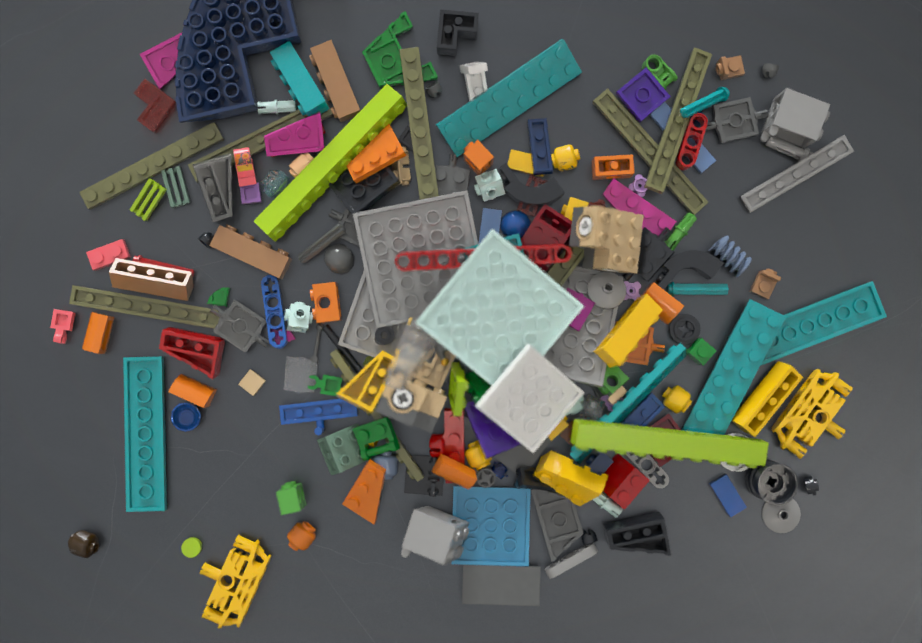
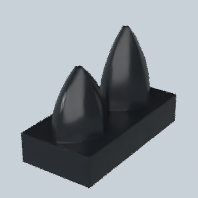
[514,467,553,491]

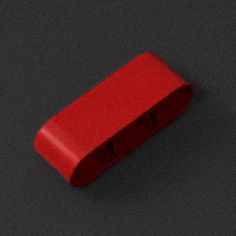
[675,113,708,171]

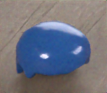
[500,210,531,239]
[171,402,201,432]

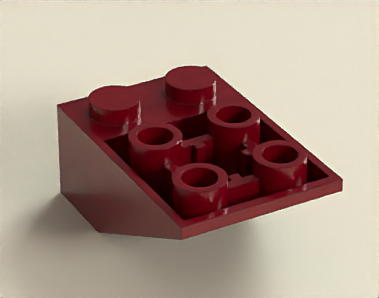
[521,204,572,274]

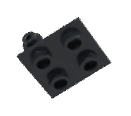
[404,455,444,497]

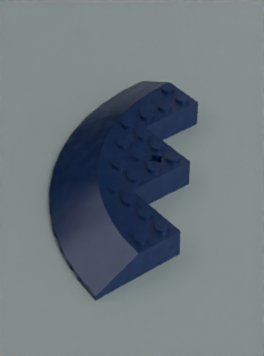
[175,0,302,123]

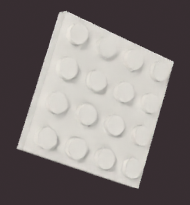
[476,344,584,453]

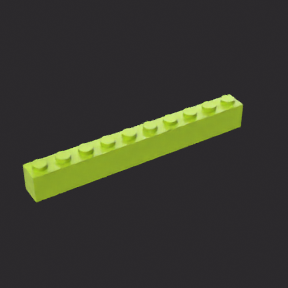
[254,84,407,242]
[571,419,769,468]

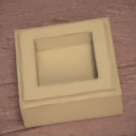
[238,369,266,396]
[607,386,627,406]

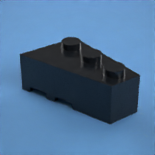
[603,512,671,556]

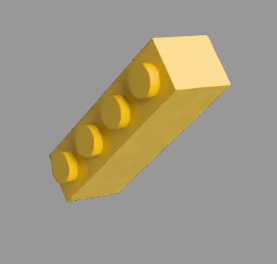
[594,294,663,368]
[732,361,803,437]

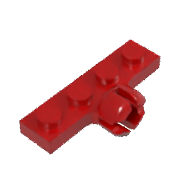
[429,408,465,483]

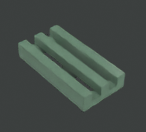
[161,166,191,208]

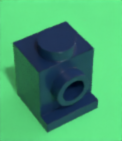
[585,449,614,476]

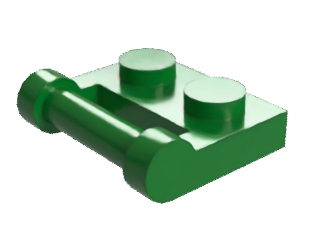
[353,416,400,461]

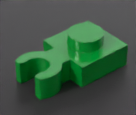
[307,375,343,396]

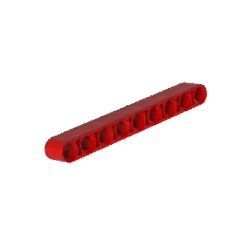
[395,244,572,271]

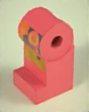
[233,147,257,187]

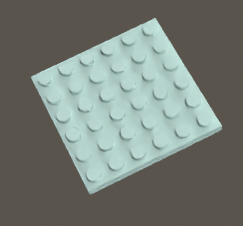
[415,229,584,386]

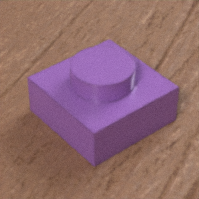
[240,183,262,205]

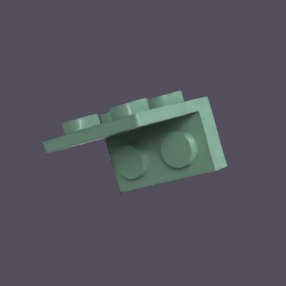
[317,423,372,475]

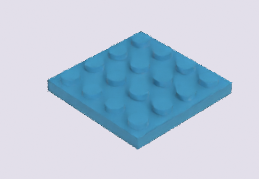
[451,486,531,566]

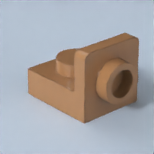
[716,55,745,80]
[749,269,781,300]

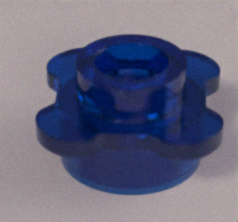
[491,461,508,479]

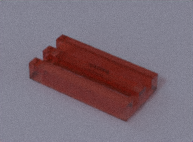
[517,174,547,217]

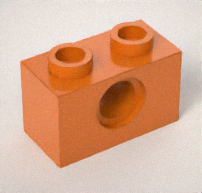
[464,140,494,175]
[591,154,634,180]
[310,282,342,324]

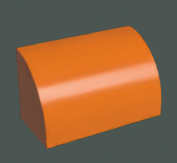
[641,282,684,325]
[82,312,115,354]
[168,374,217,408]
[432,454,477,489]

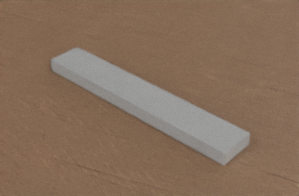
[740,135,854,213]

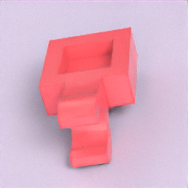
[50,309,75,344]

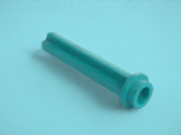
[680,87,730,118]
[666,281,729,297]

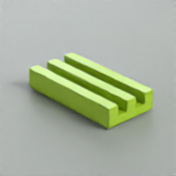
[130,179,167,221]

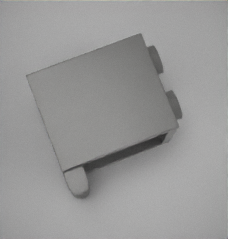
[760,88,830,148]
[401,506,469,565]

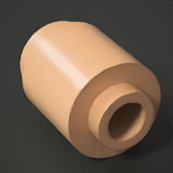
[288,153,314,178]

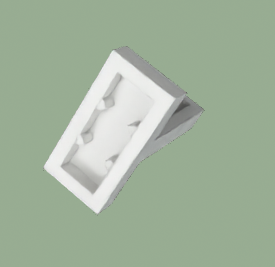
[460,61,488,102]

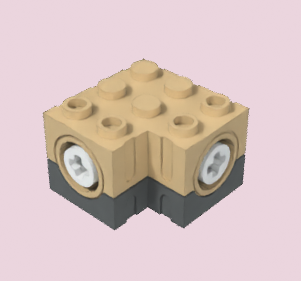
[569,206,644,273]
[376,371,448,433]

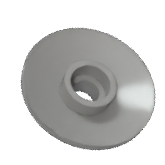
[588,272,626,309]
[762,498,801,533]

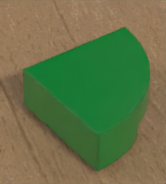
[207,287,230,307]

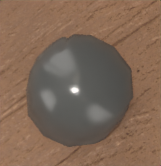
[324,244,355,275]

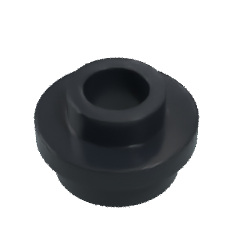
[375,326,395,345]
[804,476,819,496]

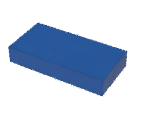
[709,474,747,517]

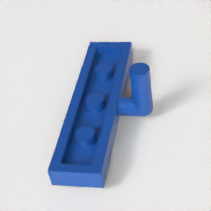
[279,399,358,435]

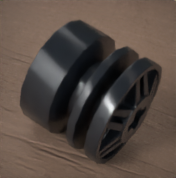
[746,459,798,505]

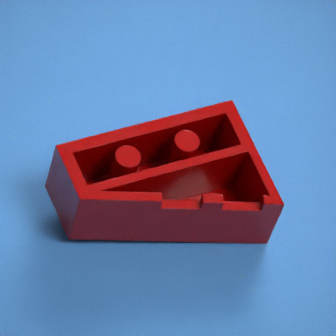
[159,327,225,379]

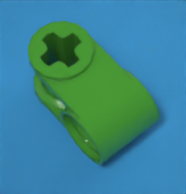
[642,54,678,90]

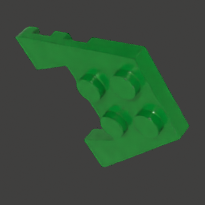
[362,11,438,88]

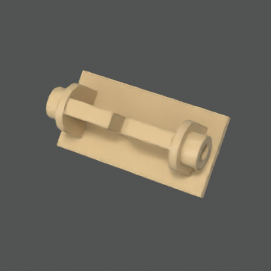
[392,147,411,186]

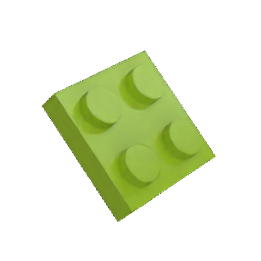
[448,362,468,416]

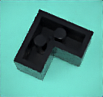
[437,9,479,56]

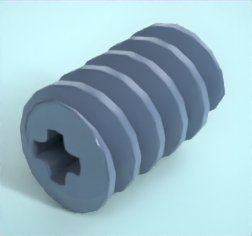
[708,235,752,278]

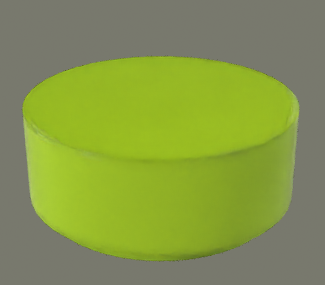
[181,537,202,558]

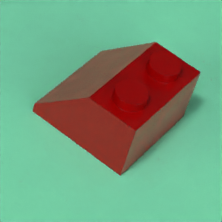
[603,453,650,510]

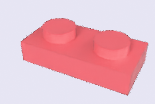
[86,239,131,271]

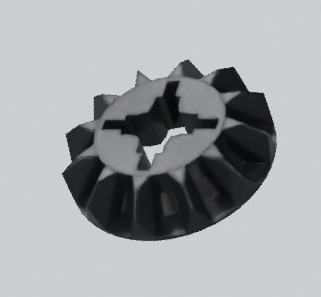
[669,314,701,345]

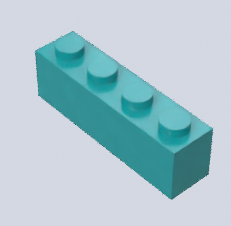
[270,41,330,116]

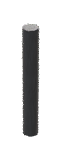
[322,324,363,374]

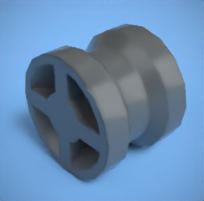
[476,467,496,488]

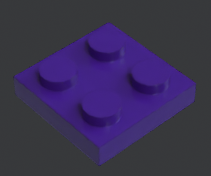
[616,68,671,122]

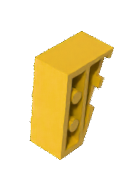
[336,351,399,414]
[534,450,608,506]

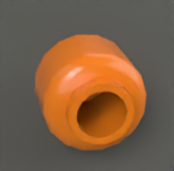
[287,521,316,551]

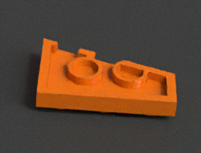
[347,124,407,184]
[342,459,386,525]

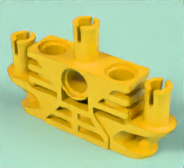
[771,369,853,459]
[200,535,271,629]

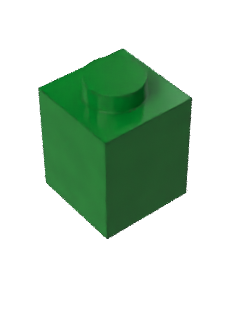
[686,338,716,365]

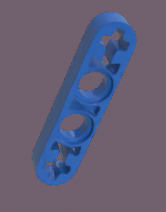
[261,275,288,349]

